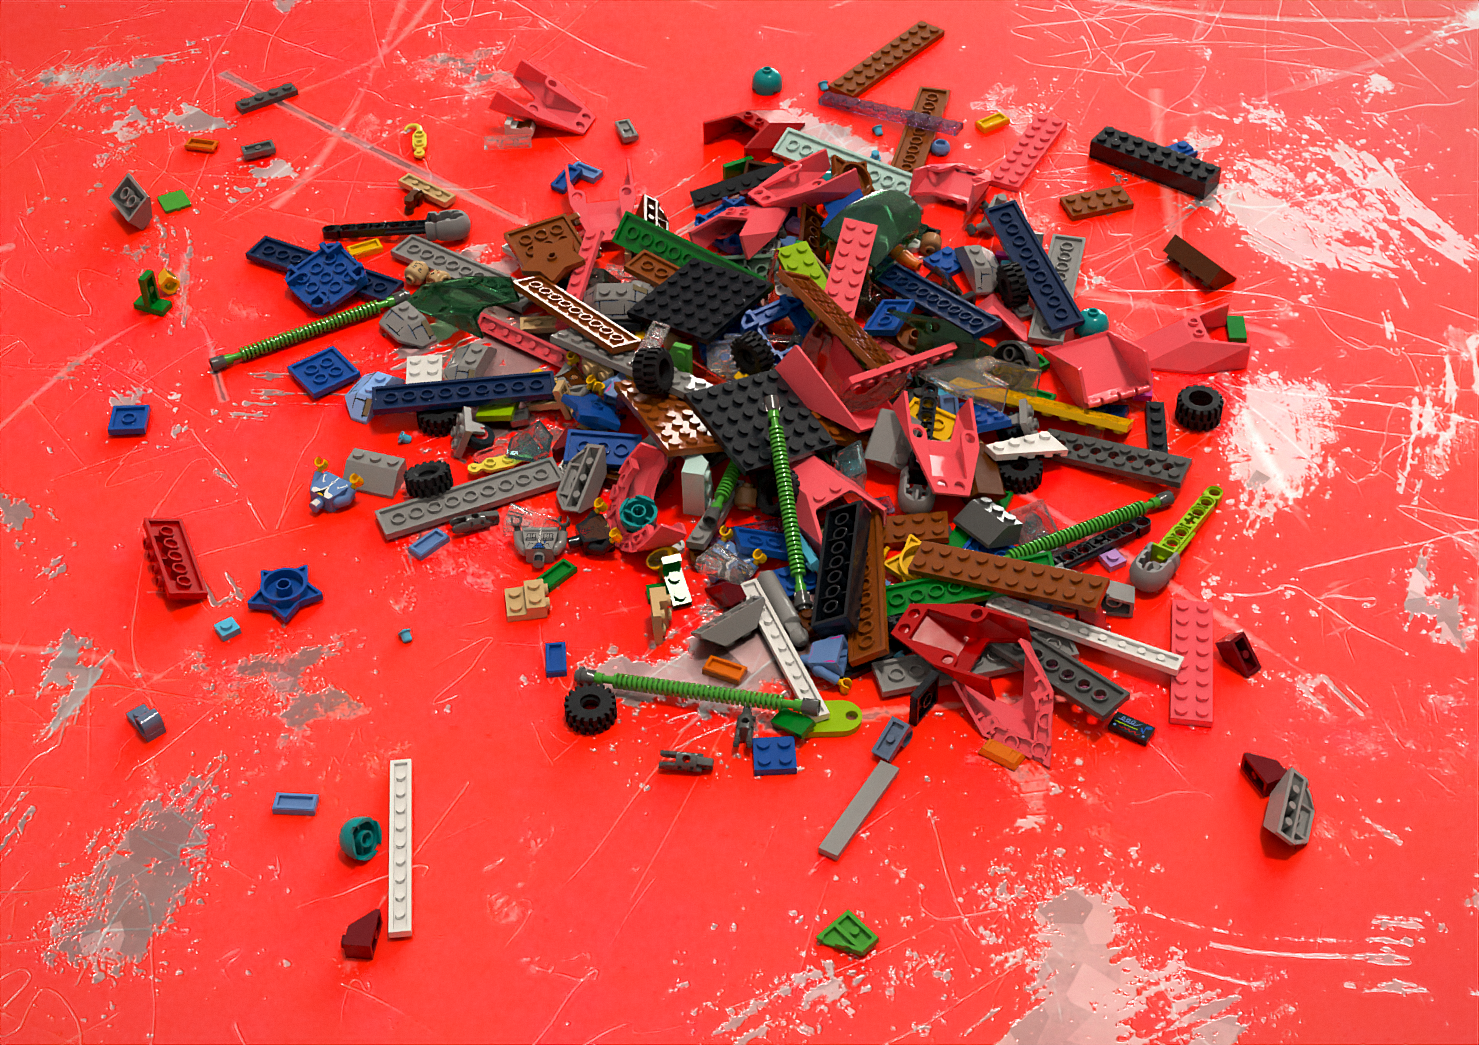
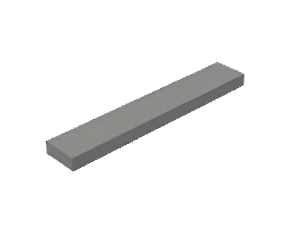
[818,760,900,861]

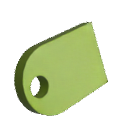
[799,700,862,738]

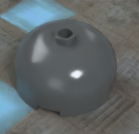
[987,340,1040,392]

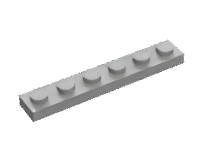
[686,480,745,550]

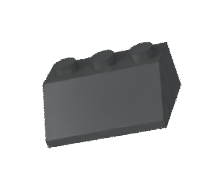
[953,497,1023,549]

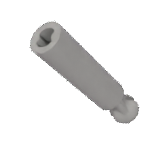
[757,570,809,647]

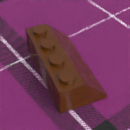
[799,202,828,263]
[1163,234,1237,290]
[961,443,1006,505]

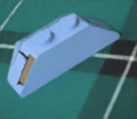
[345,371,405,425]

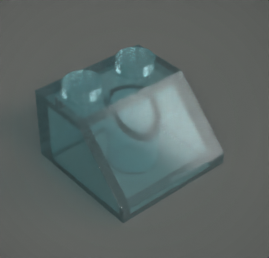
[506,420,553,462]
[834,440,867,493]

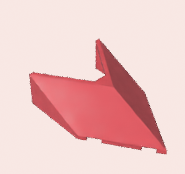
[954,293,1027,355]
[952,638,1054,768]

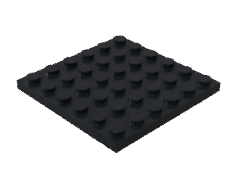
[627,258,775,345]
[683,369,837,476]

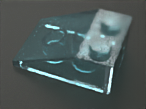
[1008,499,1068,556]

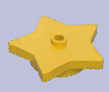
[884,534,925,582]

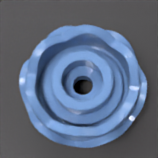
[931,139,950,156]

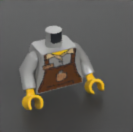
[554,351,598,397]

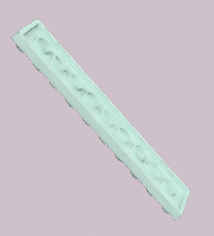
[772,127,915,205]

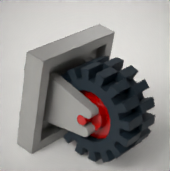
[995,398,1039,442]

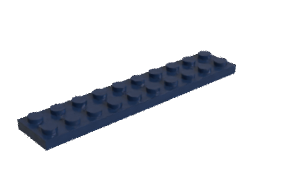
[984,200,1085,334]
[245,236,404,302]
[870,262,1002,340]
[372,371,555,415]

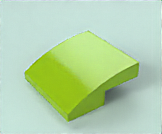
[476,402,520,422]

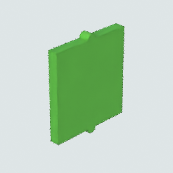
[157,189,192,214]

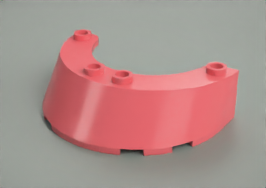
[607,442,687,553]

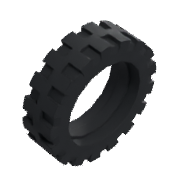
[756,467,800,518]

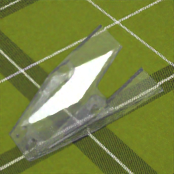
[916,356,1042,413]

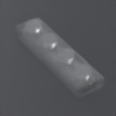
[630,320,670,367]

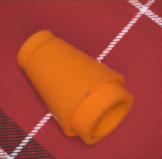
[896,249,922,271]

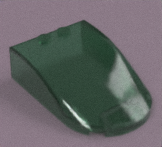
[819,189,922,283]

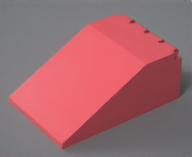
[1043,330,1153,409]
[775,336,894,433]

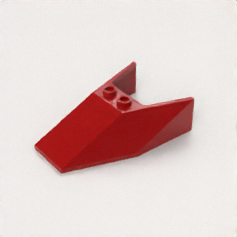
[703,110,805,162]
[891,603,1032,701]

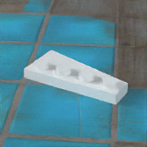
[985,431,1068,461]

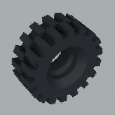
[996,262,1029,308]
[730,331,775,376]
[416,407,462,437]
[997,456,1043,494]
[403,460,454,498]
[564,683,617,735]

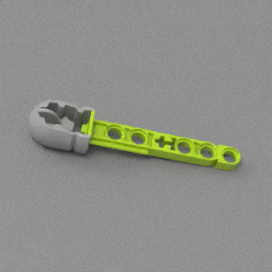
[1129,486,1223,593]

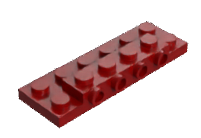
[143,518,208,600]

